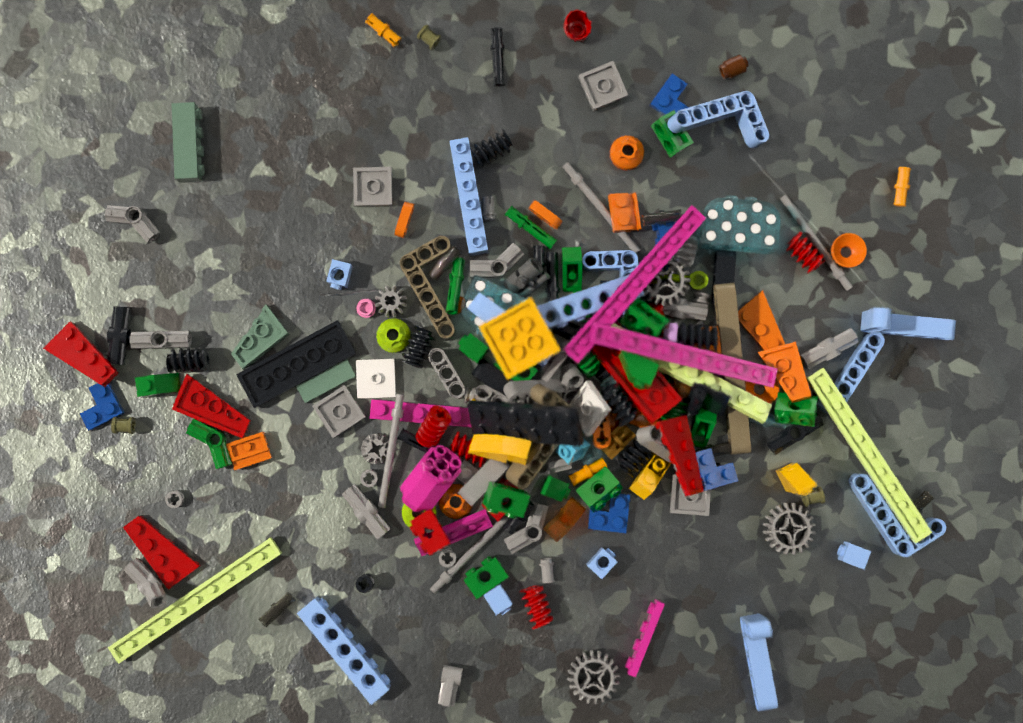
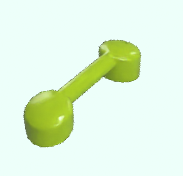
[649,271,708,290]

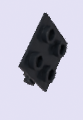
[686,382,731,416]

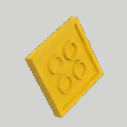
[479,297,560,379]

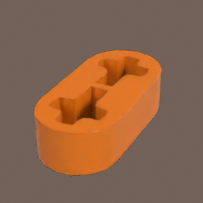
[528,200,563,230]
[394,201,415,238]
[592,415,611,449]

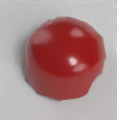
[563,9,592,42]

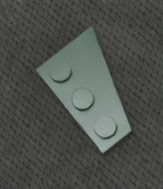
[231,304,289,370]

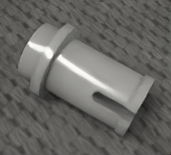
[482,196,497,221]
[539,558,554,583]

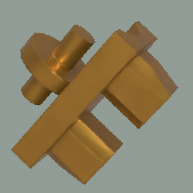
[601,425,636,460]

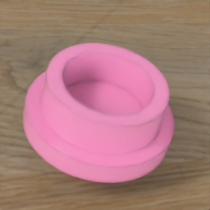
[357,299,376,318]

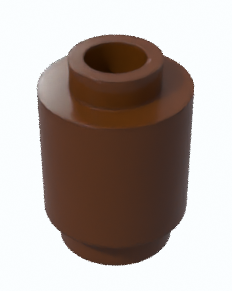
[719,54,749,80]

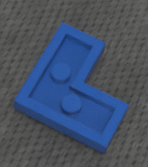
[650,73,689,115]
[80,383,125,431]
[695,448,738,491]
[587,493,630,533]

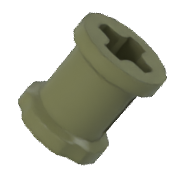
[417,25,442,50]
[111,417,136,434]
[801,486,825,507]

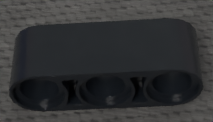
[711,250,736,305]
[471,358,513,396]

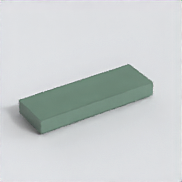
[296,359,356,403]

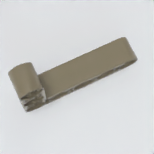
[400,236,455,340]
[506,384,571,489]

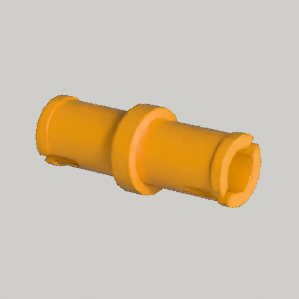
[365,13,402,47]
[893,167,911,207]
[568,457,608,486]

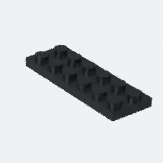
[236,320,357,408]
[467,400,584,447]

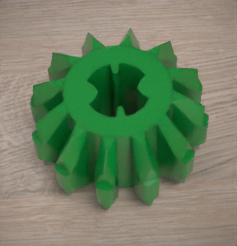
[570,350,602,378]

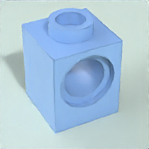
[326,259,353,290]
[837,541,871,569]
[587,547,617,579]
[483,583,512,615]

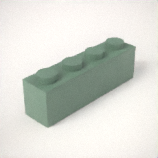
[171,102,205,183]

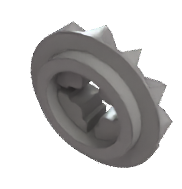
[361,434,389,464]

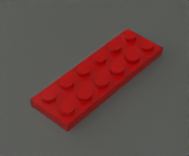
[590,320,682,425]

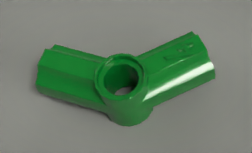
[186,419,233,469]

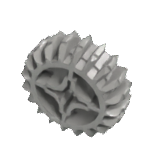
[643,255,691,306]
[763,502,816,555]
[567,650,620,704]

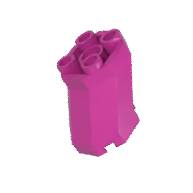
[400,445,462,512]

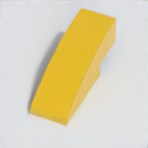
[468,434,531,465]

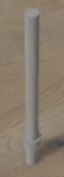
[563,162,641,253]
[780,194,853,291]
[378,393,404,508]
[430,515,510,594]

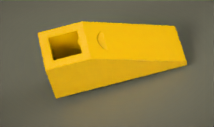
[629,453,671,500]
[776,462,817,496]

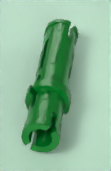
[505,206,557,249]
[445,257,465,315]

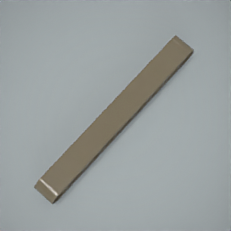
[713,282,751,455]

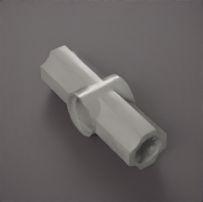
[650,298,708,321]
[800,328,859,370]
[130,330,192,349]
[342,484,391,540]

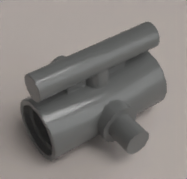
[503,258,550,300]

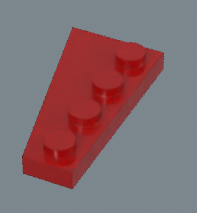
[43,321,119,387]
[172,374,251,438]
[655,415,704,496]
[123,515,201,589]

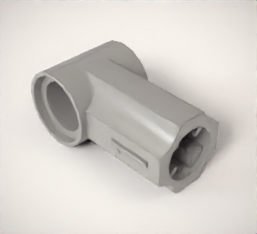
[438,665,463,707]

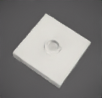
[356,359,396,399]
[569,380,611,436]

